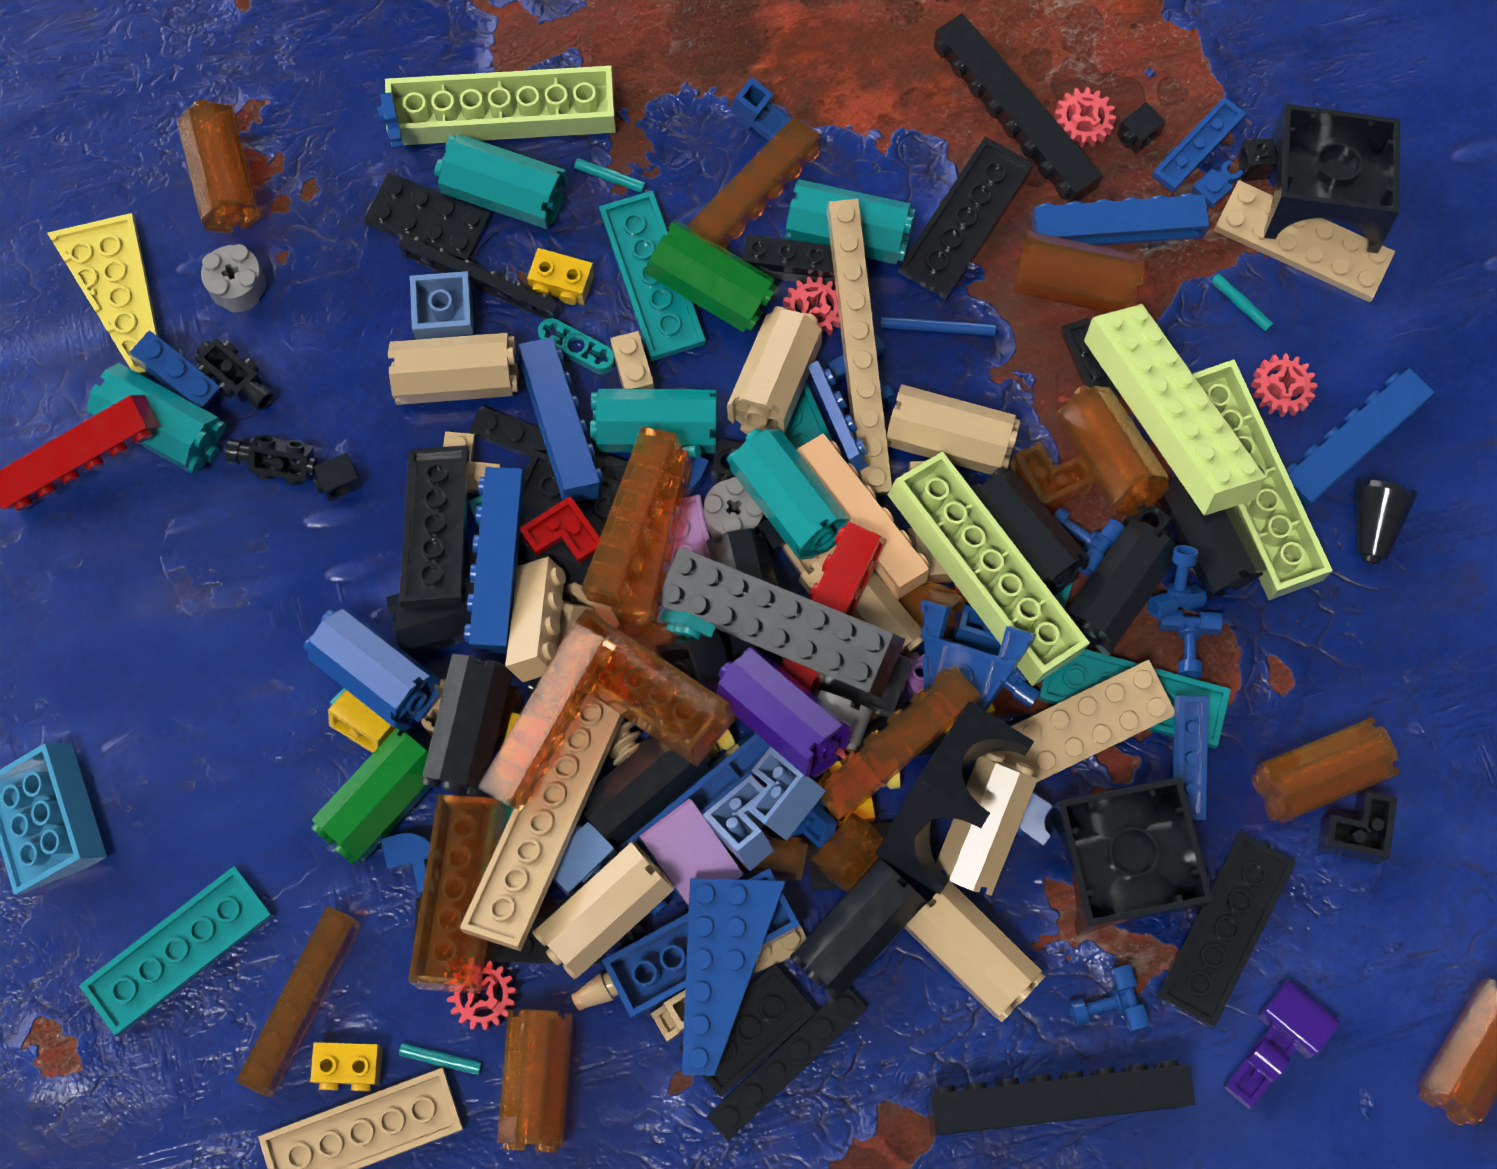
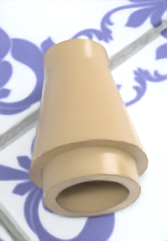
[571,972,619,1011]

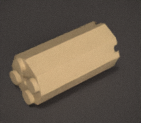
[727,306,822,435]
[388,333,519,405]
[886,384,1020,475]
[798,545,924,657]
[936,752,1038,896]
[532,840,675,980]
[905,881,1046,1023]

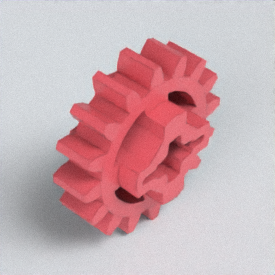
[1054,87,1116,148]
[783,277,840,335]
[1251,353,1317,417]
[447,960,517,1031]

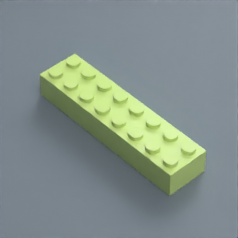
[385,66,616,145]
[1084,304,1266,516]
[1193,360,1333,600]
[887,451,1090,686]

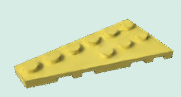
[47,213,159,377]

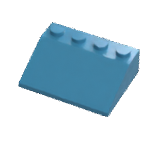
[0,743,107,895]

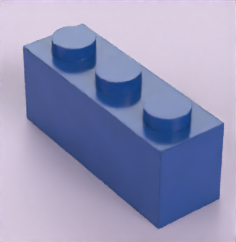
[130,330,220,410]

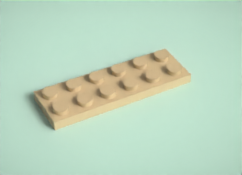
[1213,180,1395,302]
[997,660,1174,782]
[258,1068,464,1169]

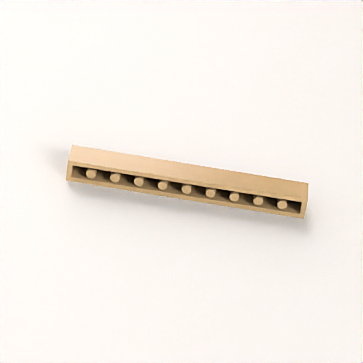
[827,199,892,496]

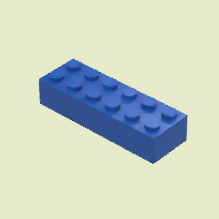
[601,868,802,1019]

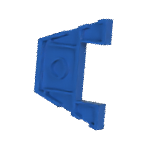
[921,599,1036,711]

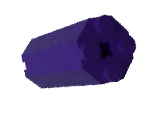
[716,646,853,778]

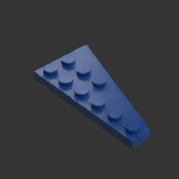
[682,878,786,1076]

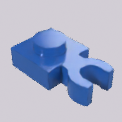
[377,92,404,149]
[1191,160,1243,209]

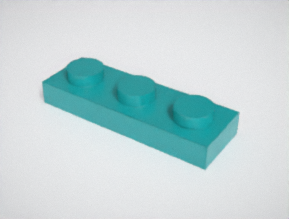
[659,609,716,640]

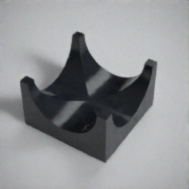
[1264,104,1400,253]
[875,701,1034,895]
[1048,777,1213,936]

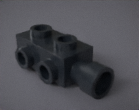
[195,338,274,411]
[225,435,318,485]

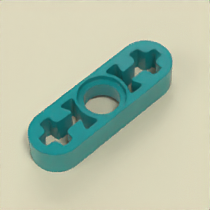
[538,318,615,374]

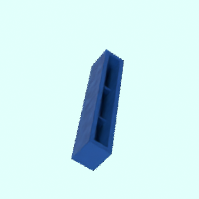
[1031,193,1209,250]
[518,338,603,503]
[1286,368,1435,510]
[464,467,525,654]
[627,731,771,861]

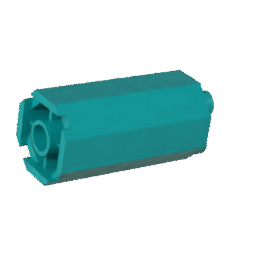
[434,134,568,229]
[785,179,915,264]
[86,363,227,474]
[590,389,717,453]
[727,428,850,560]

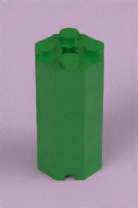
[643,219,777,332]
[311,728,431,865]

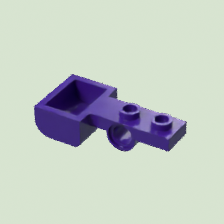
[1223,979,1340,1109]

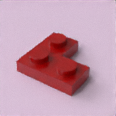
[519,496,605,564]

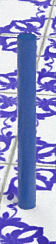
[880,316,996,336]

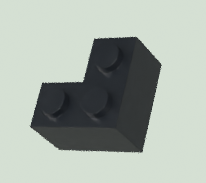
[1317,791,1398,864]

